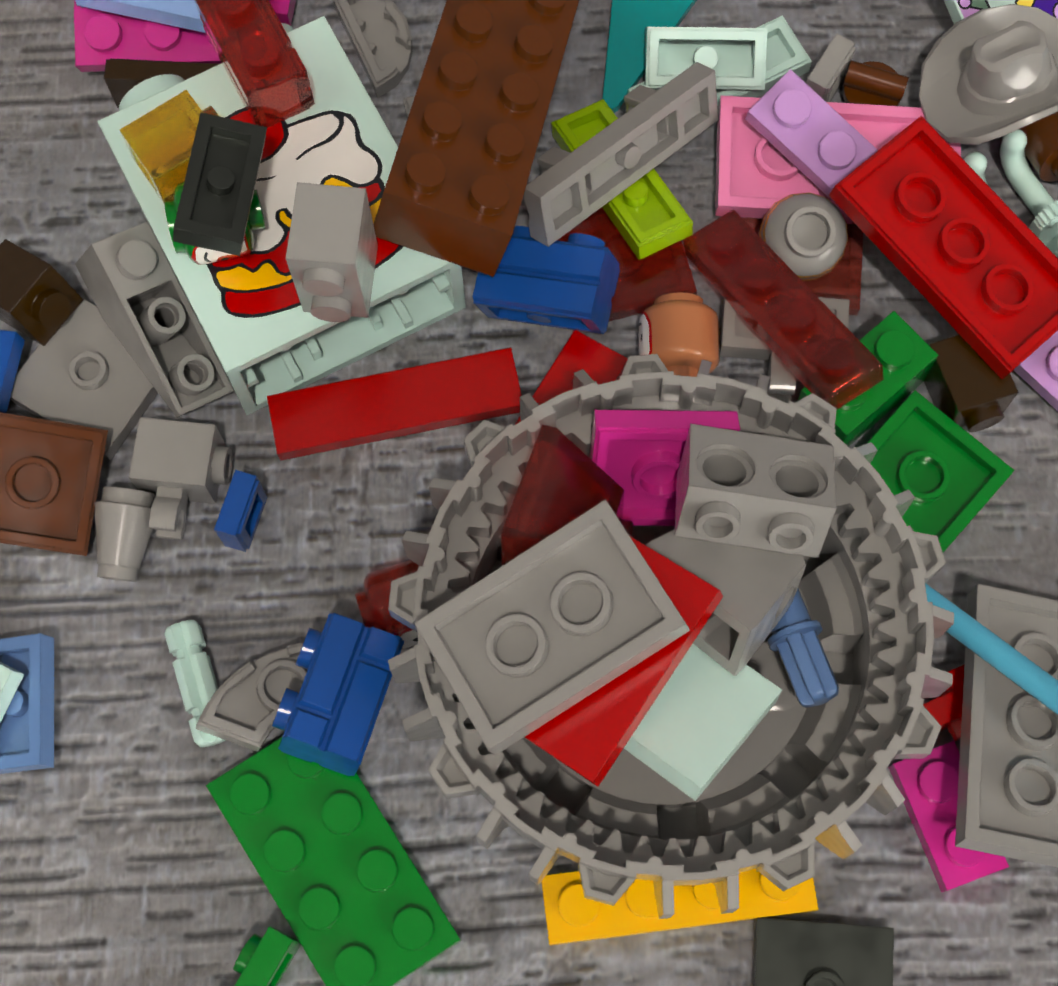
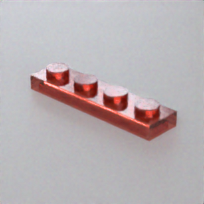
[683,209,884,409]

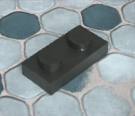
[173,112,267,256]

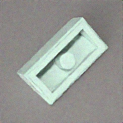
[645,26,768,90]

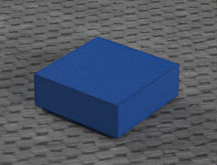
[214,470,268,552]

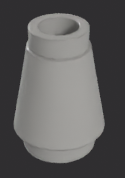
[94,487,155,582]

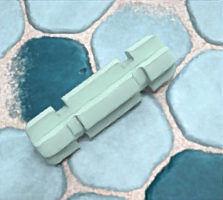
[164,620,226,747]

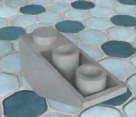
[75,221,234,418]

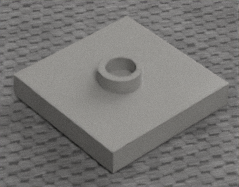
[10,298,158,461]

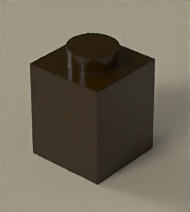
[0,239,83,346]
[924,335,1019,432]

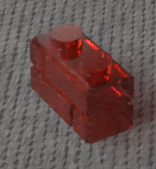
[194,0,315,128]

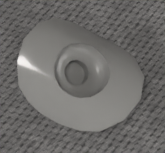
[918,4,1058,145]

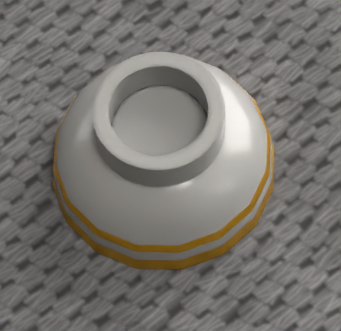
[759,192,848,281]

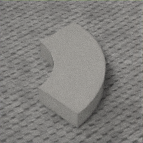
[196,643,308,752]

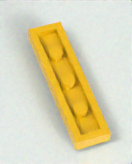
[541,869,819,946]

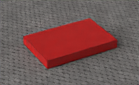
[524,536,723,787]

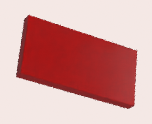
[829,116,1058,380]

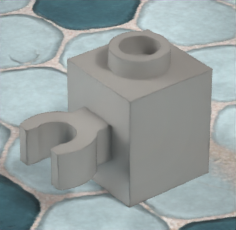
[129,417,233,540]

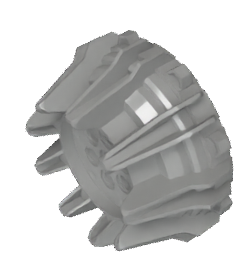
[388,354,954,919]

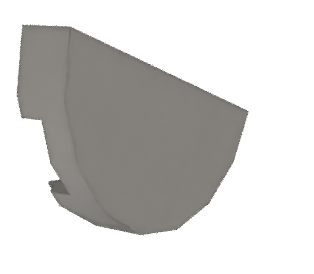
[332,0,413,98]

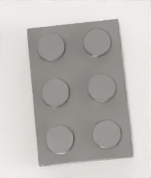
[414,499,690,755]

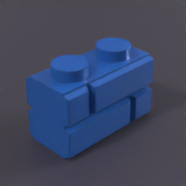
[472,226,620,334]
[272,613,404,776]

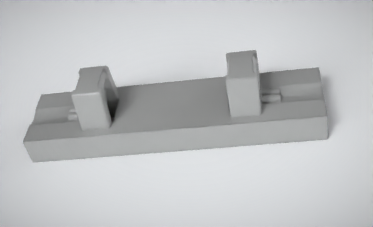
[524,62,718,247]

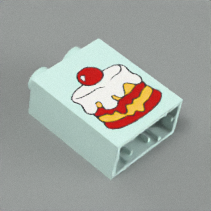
[97,16,466,415]

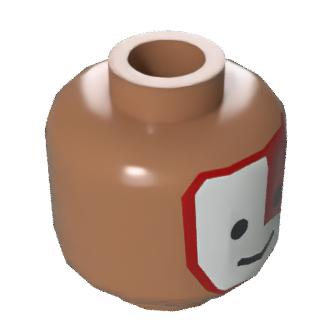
[639,292,720,377]

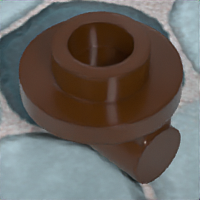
[842,60,909,106]

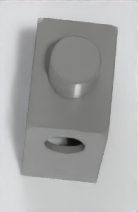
[646,529,807,676]

